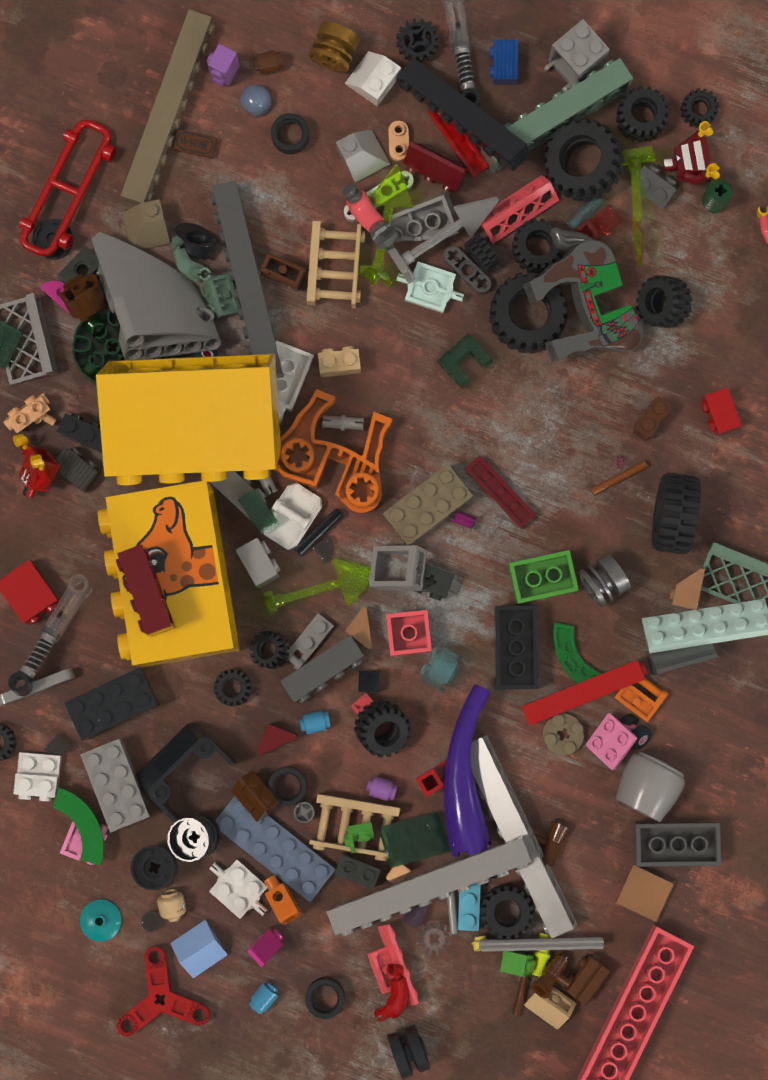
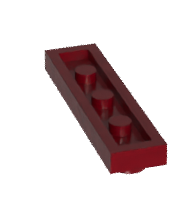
[465,455,536,529]

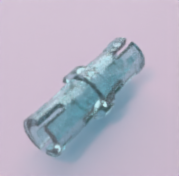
[566,197,603,232]

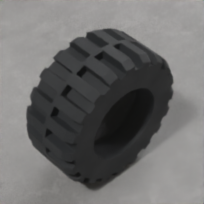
[543,119,625,202]
[489,272,569,353]
[651,473,701,555]

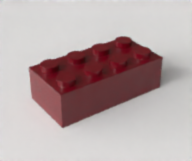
[116,544,176,637]

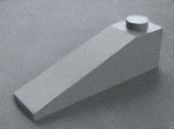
[383,191,459,242]

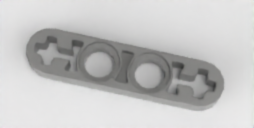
[0,668,76,706]

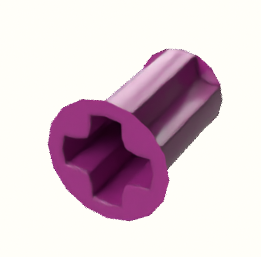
[453,511,477,531]

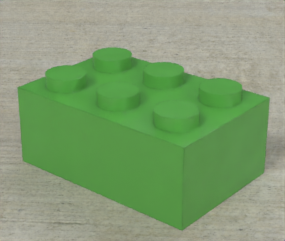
[507,550,579,605]

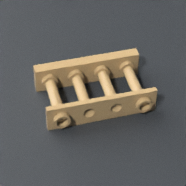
[307,221,365,308]
[309,793,400,861]

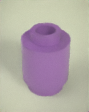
[366,776,398,801]

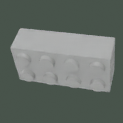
[80,739,152,833]

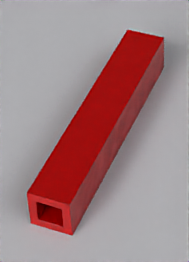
[521,659,647,726]

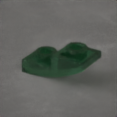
[238,488,280,535]

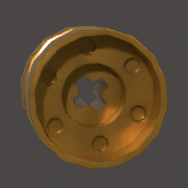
[308,21,360,73]

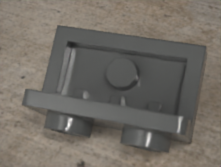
[630,163,680,209]

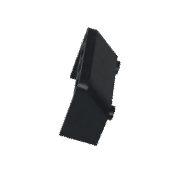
[138,722,237,822]

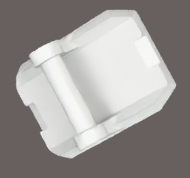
[262,483,322,550]

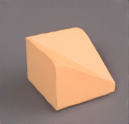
[386,861,411,884]

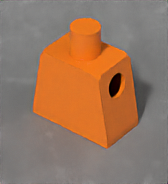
[264,875,303,925]

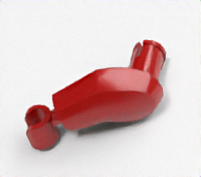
[374,964,409,1022]

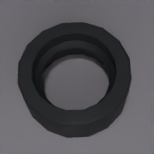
[271,113,309,154]
[268,766,307,806]
[305,977,345,1019]

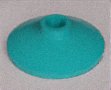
[80,899,122,942]

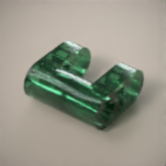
[437,334,493,389]

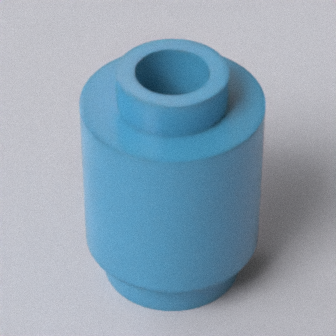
[299,710,331,735]
[249,982,279,1015]

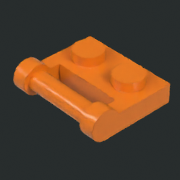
[613,678,669,723]

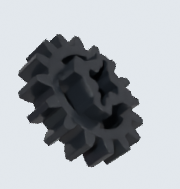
[396,18,439,63]

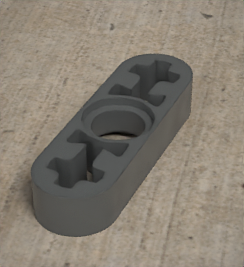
[444,246,491,295]

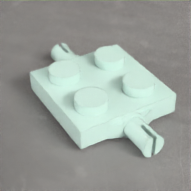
[396,262,464,313]

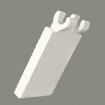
[275,340,314,424]

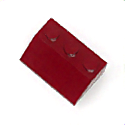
[403,142,469,193]

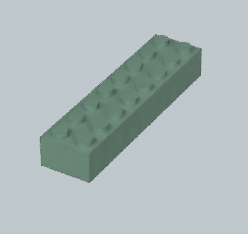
[481,58,633,174]

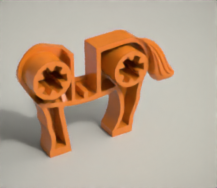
[275,389,393,513]

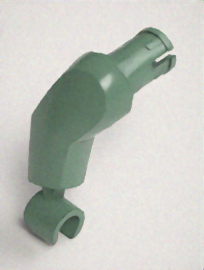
[171,235,211,282]

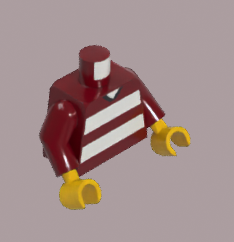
[663,121,720,186]

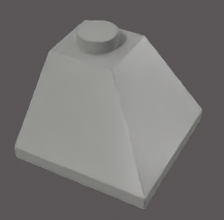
[336,130,390,184]

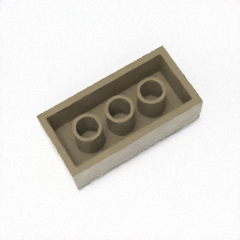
[383,464,473,545]

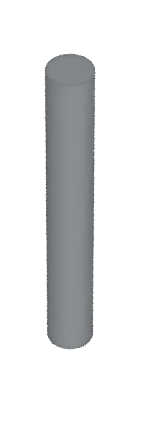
[447,891,458,934]

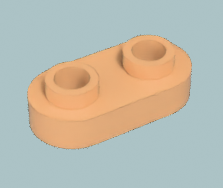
[388,121,409,162]

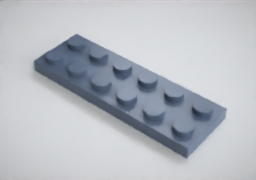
[215,796,336,902]

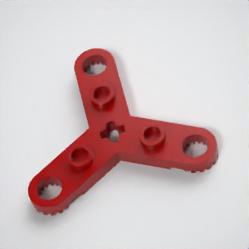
[117,946,210,1037]

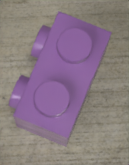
[207,44,240,87]

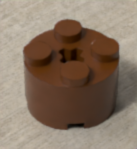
[59,273,108,322]

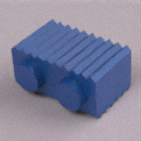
[489,39,518,84]

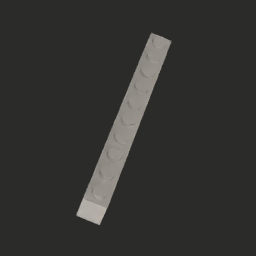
[470,735,578,939]
[326,836,532,936]

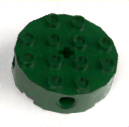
[72,307,155,387]

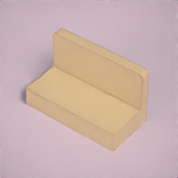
[524,987,577,1029]

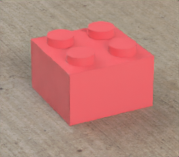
[386,610,432,657]

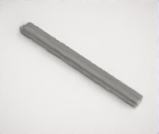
[479,937,604,952]

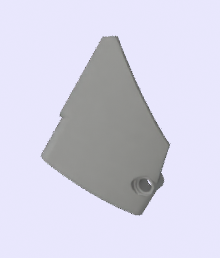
[91,232,221,360]

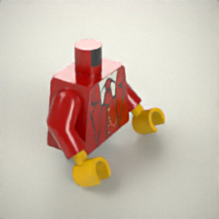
[13,434,60,498]

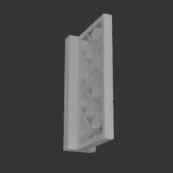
[0,293,59,386]

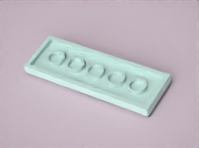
[642,599,768,653]

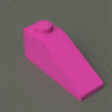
[247,927,284,967]

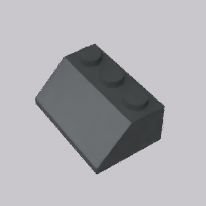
[645,644,718,675]

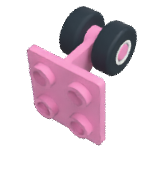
[586,713,652,770]

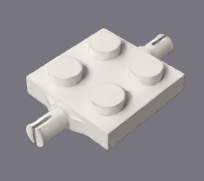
[209,860,268,919]

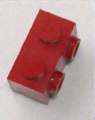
[700,387,742,437]

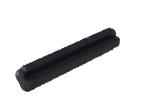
[294,508,344,556]

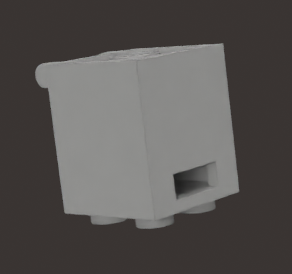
[544,19,610,92]

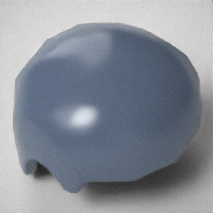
[240,84,273,117]

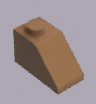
[669,568,706,610]

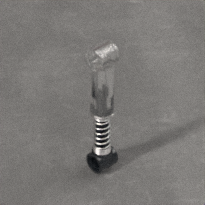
[442,0,480,107]
[8,574,92,696]

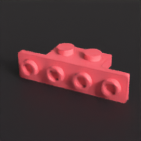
[367,924,419,1006]

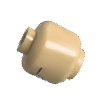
[157,889,186,922]

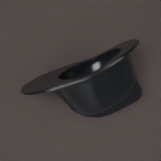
[175,223,218,260]

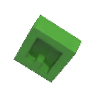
[344,822,374,853]

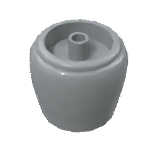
[615,752,685,822]

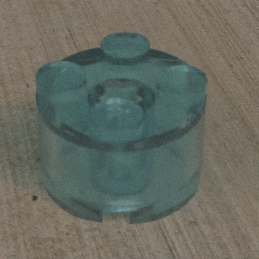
[419,645,464,693]

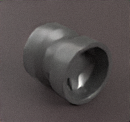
[294,801,315,823]

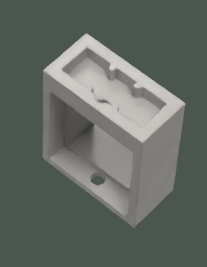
[368,545,427,591]

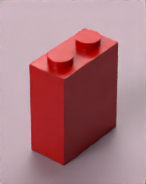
[0,560,60,625]

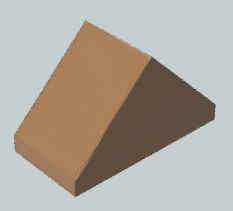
[345,607,373,649]

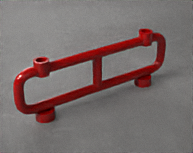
[19,119,117,257]

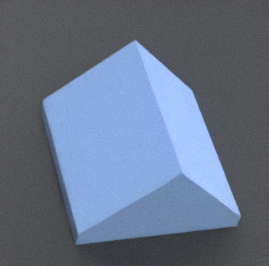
[171,919,228,978]

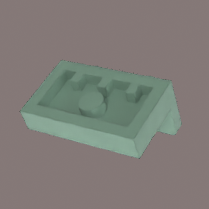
[201,274,240,321]

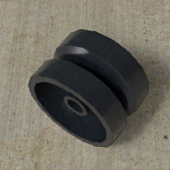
[387,1024,431,1079]

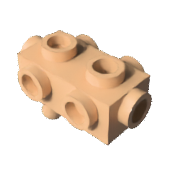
[3,393,56,433]

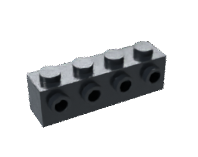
[57,412,103,455]

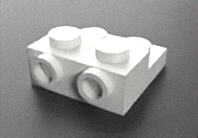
[14,752,62,801]

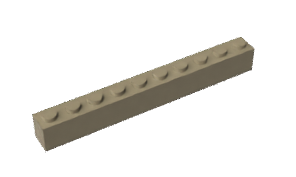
[120,9,215,205]

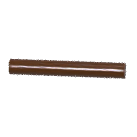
[513,952,534,1016]

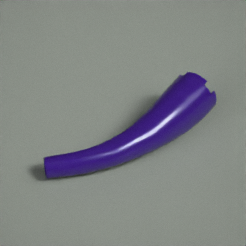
[444,684,492,857]

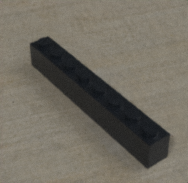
[397,58,530,172]

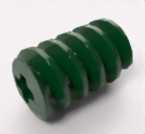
[702,179,734,214]

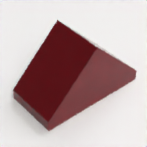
[258,724,298,756]

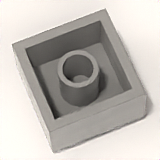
[236,538,281,589]

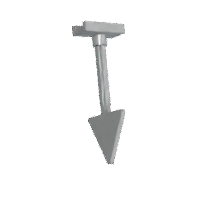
[385,197,499,284]

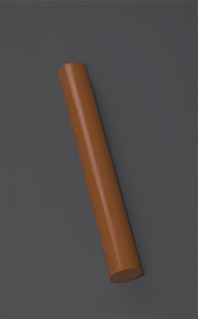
[590,460,648,496]

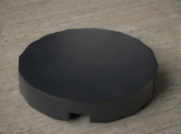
[32,219,74,260]

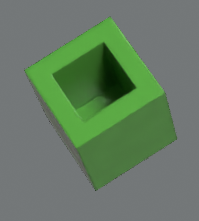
[500,951,535,977]

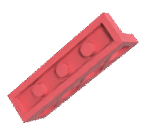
[480,175,559,244]

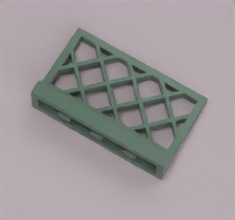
[702,541,768,603]

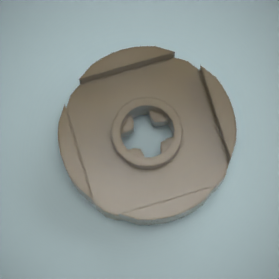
[542,714,584,755]

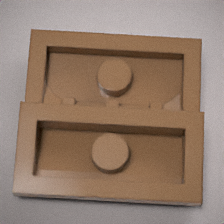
[616,865,674,922]

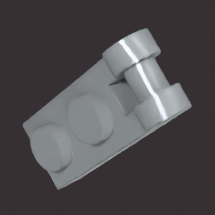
[285,613,334,670]

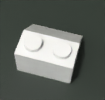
[345,51,401,107]

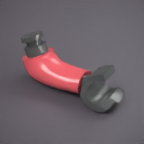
[342,184,399,250]

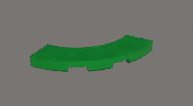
[553,622,601,683]
[53,787,104,866]

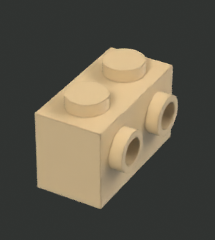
[318,346,361,377]

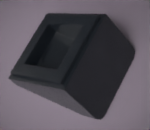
[358,671,379,692]

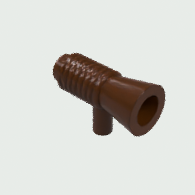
[535,820,571,868]
[531,953,572,998]

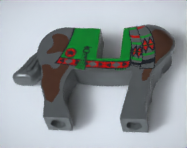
[523,227,644,362]

